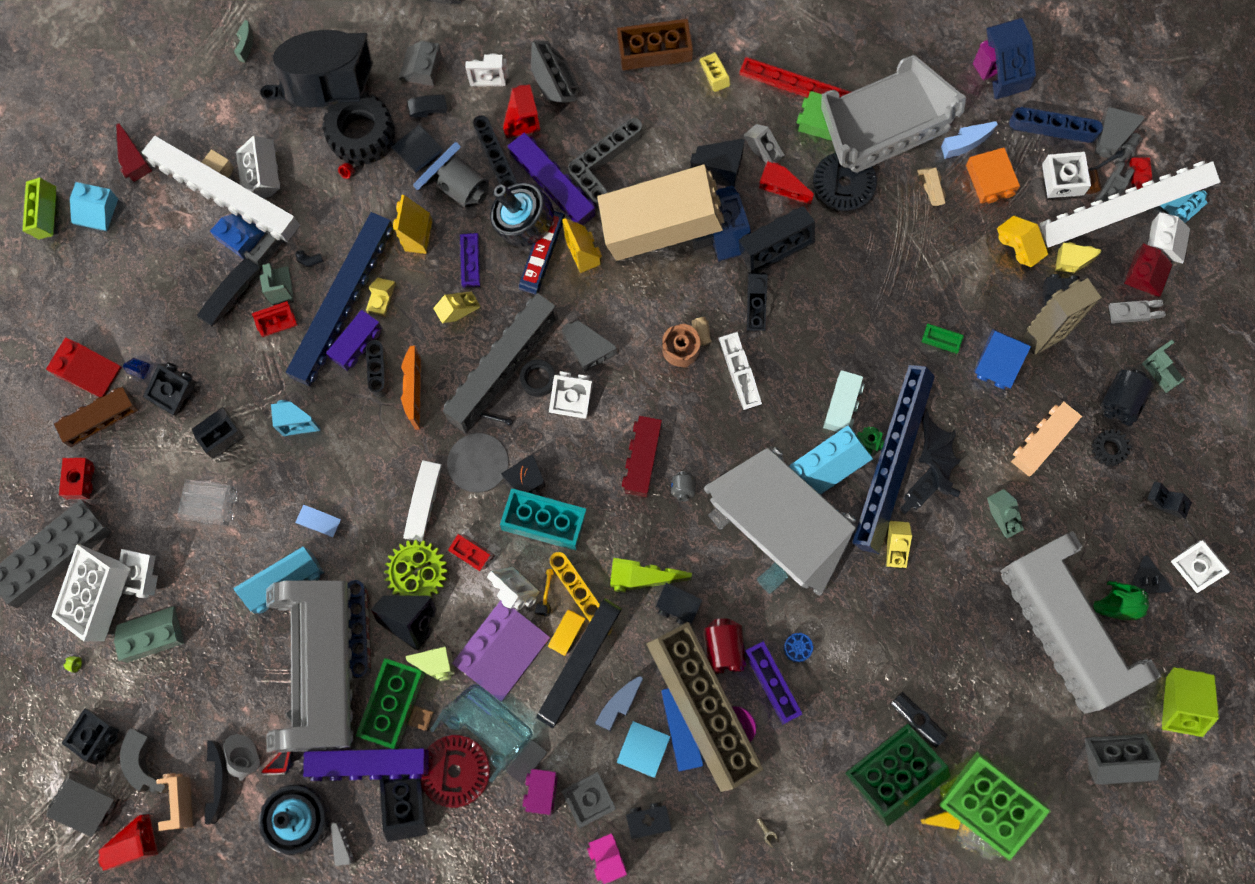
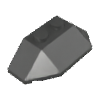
[531,41,580,102]

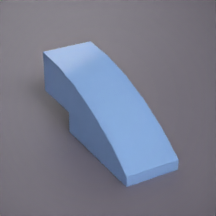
[941,121,997,159]

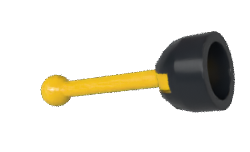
[535,569,554,616]

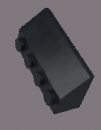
[739,206,815,272]

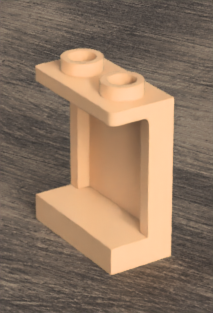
[157,773,193,831]

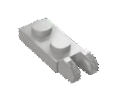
[1109,300,1166,323]

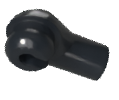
[295,250,324,267]

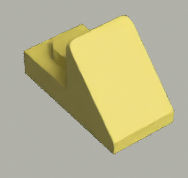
[366,277,396,316]

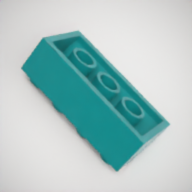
[500,488,586,551]

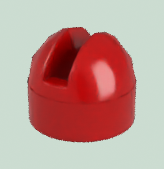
[338,163,354,179]

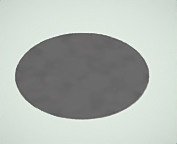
[447,433,508,492]

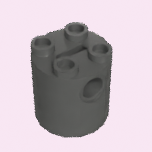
[437,156,489,209]

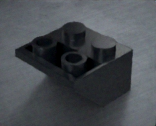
[191,407,245,459]

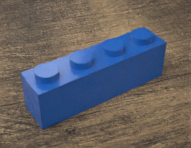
[661,689,705,772]

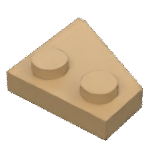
[917,167,946,206]

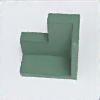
[260,264,294,306]
[1142,340,1184,393]

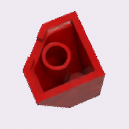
[503,85,541,139]
[98,814,158,871]

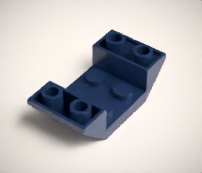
[987,18,1036,100]
[713,185,751,262]

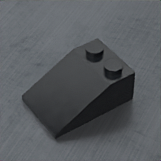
[380,775,428,842]

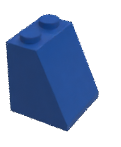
[974,329,1031,390]

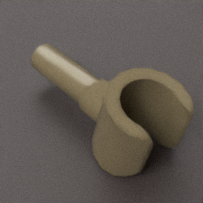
[757,818,780,847]

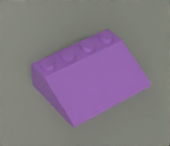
[452,600,550,702]

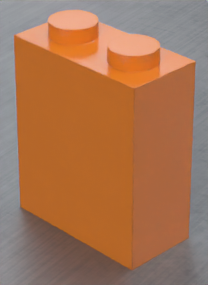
[966,148,1020,204]

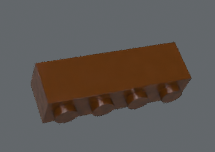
[54,387,139,447]

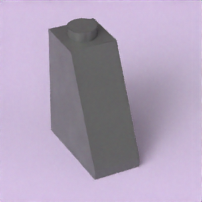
[1094,107,1145,158]
[561,320,617,372]

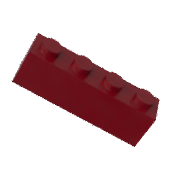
[621,416,662,498]

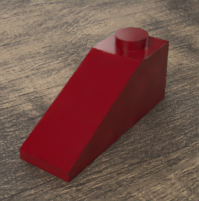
[116,123,152,182]

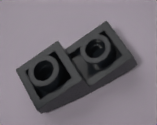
[407,95,448,118]

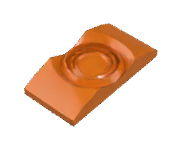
[401,346,421,430]

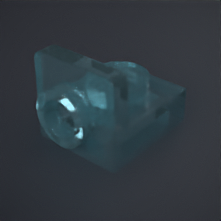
[756,562,788,595]

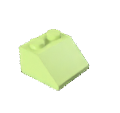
[406,647,456,681]

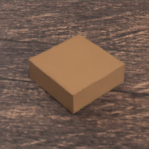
[407,705,434,731]

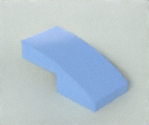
[295,505,341,538]

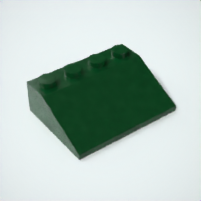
[845,724,951,827]

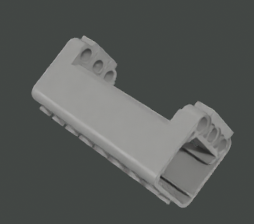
[1000,531,1161,714]
[266,581,353,753]

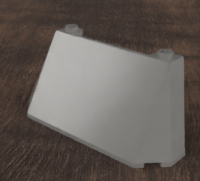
[821,55,966,173]
[703,446,858,596]

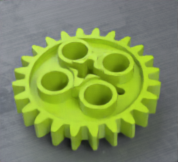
[384,539,448,599]

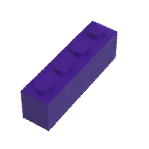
[745,641,802,725]

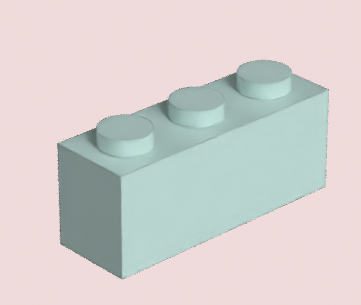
[823,370,865,432]

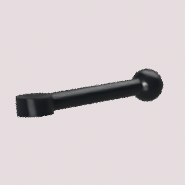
[1088,150,1124,171]
[479,413,513,426]

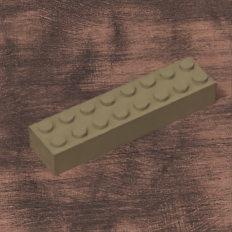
[646,622,763,792]

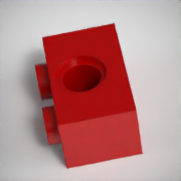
[59,458,94,499]

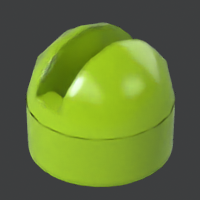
[63,656,82,673]

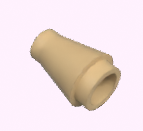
[691,317,711,346]

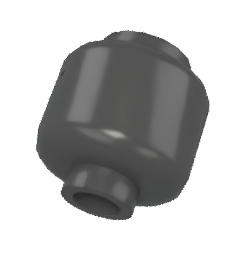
[671,471,696,502]

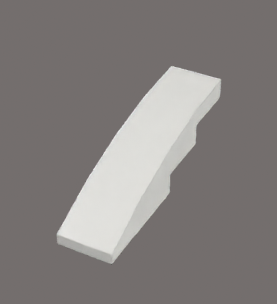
[719,332,762,410]
[404,460,442,542]

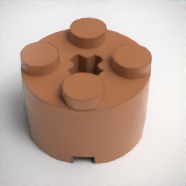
[662,324,700,367]

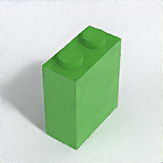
[797,91,832,141]

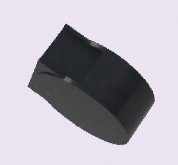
[273,30,373,107]

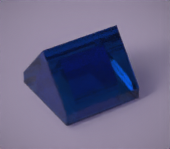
[123,358,150,379]

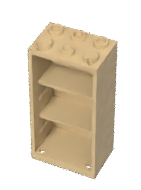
[597,164,724,261]

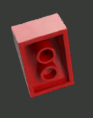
[46,337,122,397]

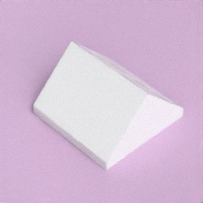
[1171,539,1230,593]

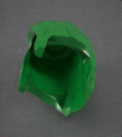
[1093,581,1149,620]

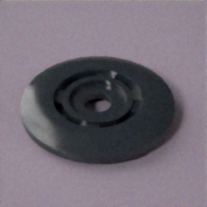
[813,152,877,211]

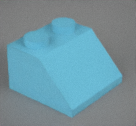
[70,182,118,231]
[271,400,321,436]

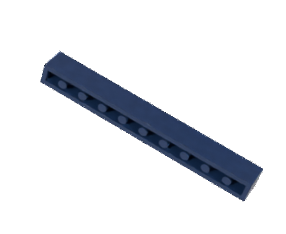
[285,212,394,387]
[852,365,935,554]

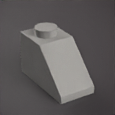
[743,124,784,163]

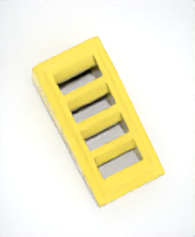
[699,52,730,92]

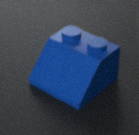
[210,213,266,259]

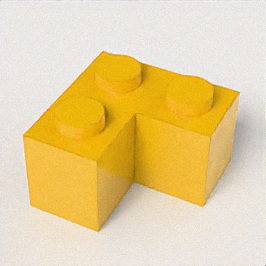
[997,216,1048,267]

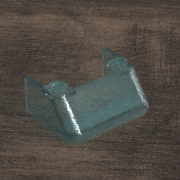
[430,684,533,783]

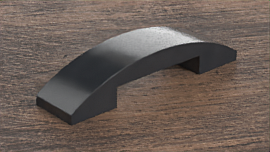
[205,740,228,825]

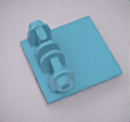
[1160,190,1208,223]

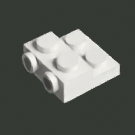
[466,53,509,86]
[549,371,593,419]
[119,549,158,598]
[487,567,540,610]

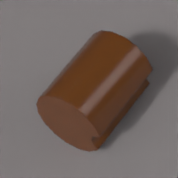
[1086,170,1102,194]

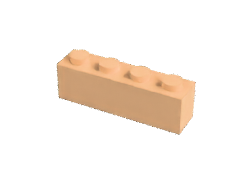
[1011,402,1082,477]

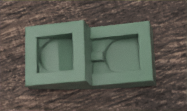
[234,20,253,63]

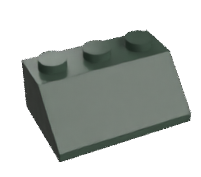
[114,606,184,663]

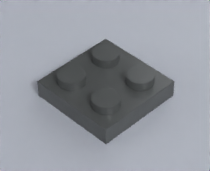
[562,772,616,829]

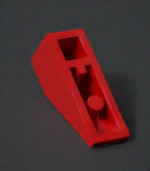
[759,161,814,205]

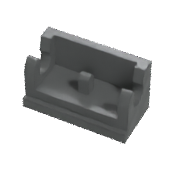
[244,230,284,269]

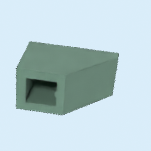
[987,489,1024,538]

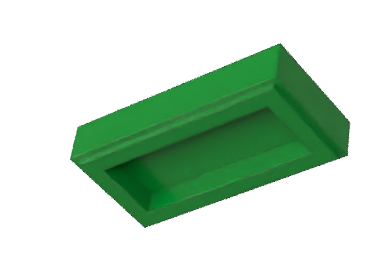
[921,323,964,354]

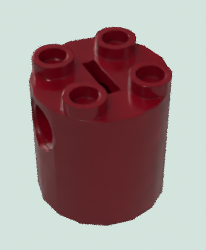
[703,618,747,674]

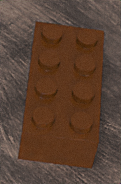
[617,19,693,71]

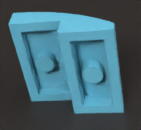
[617,721,670,778]

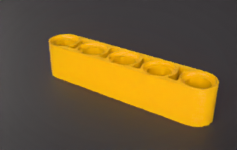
[550,552,613,636]

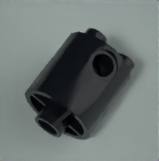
[1100,369,1154,426]

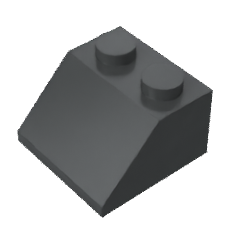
[399,41,442,86]

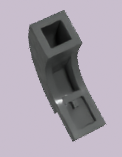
[120,728,169,795]

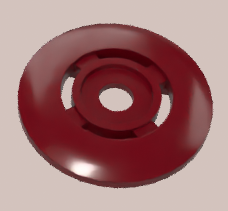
[421,735,490,808]

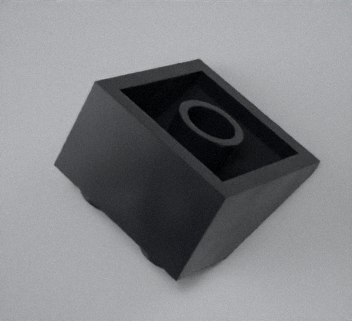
[656,582,702,626]

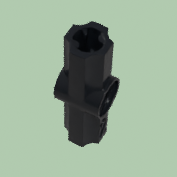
[890,691,948,748]

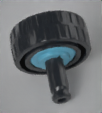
[490,182,554,247]
[258,784,331,855]

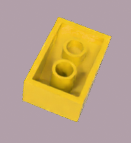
[562,218,602,273]

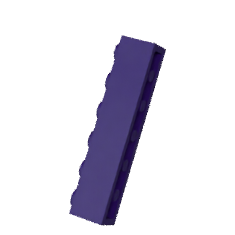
[508,133,596,225]
[303,749,429,781]

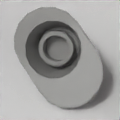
[224,734,260,781]

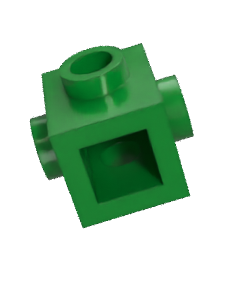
[857,427,884,456]

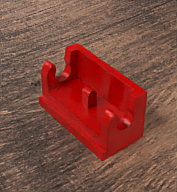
[252,301,298,338]
[448,534,495,572]

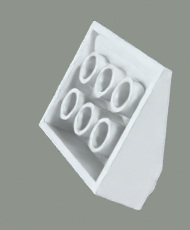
[52,544,130,641]

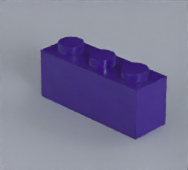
[326,310,382,371]

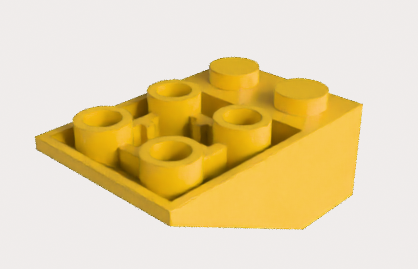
[393,195,433,254]

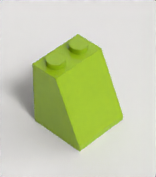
[1162,668,1219,737]

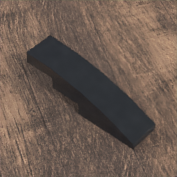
[197,257,260,327]

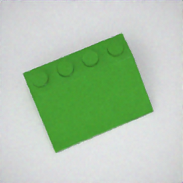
[940,751,1050,860]

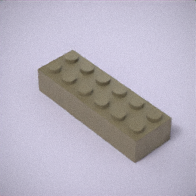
[1023,278,1102,355]

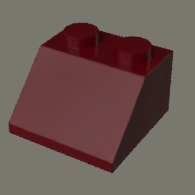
[1124,243,1173,298]

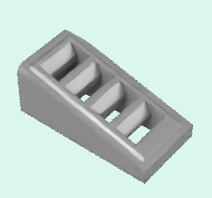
[331,823,355,866]

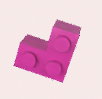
[587,833,628,884]

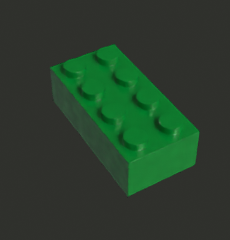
[356,658,426,749]

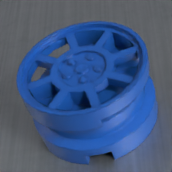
[784,633,813,663]

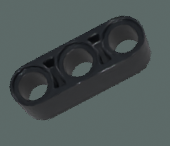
[366,340,388,398]

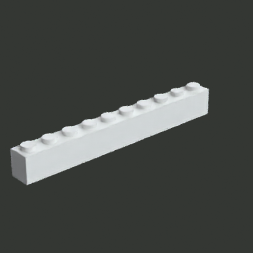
[141,136,300,242]
[1039,161,1220,248]

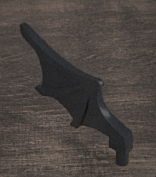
[919,408,961,498]

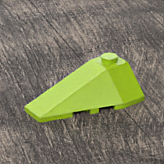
[610,558,692,593]

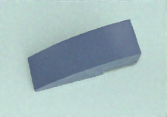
[595,676,643,731]

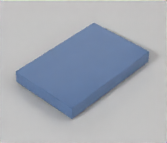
[413,142,461,190]

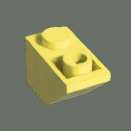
[1055,242,1101,274]
[434,291,480,323]
[886,521,912,568]

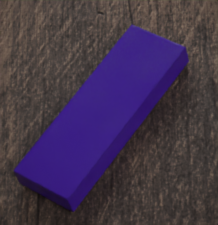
[460,233,481,288]

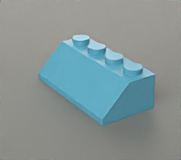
[789,425,873,495]
[233,546,324,614]

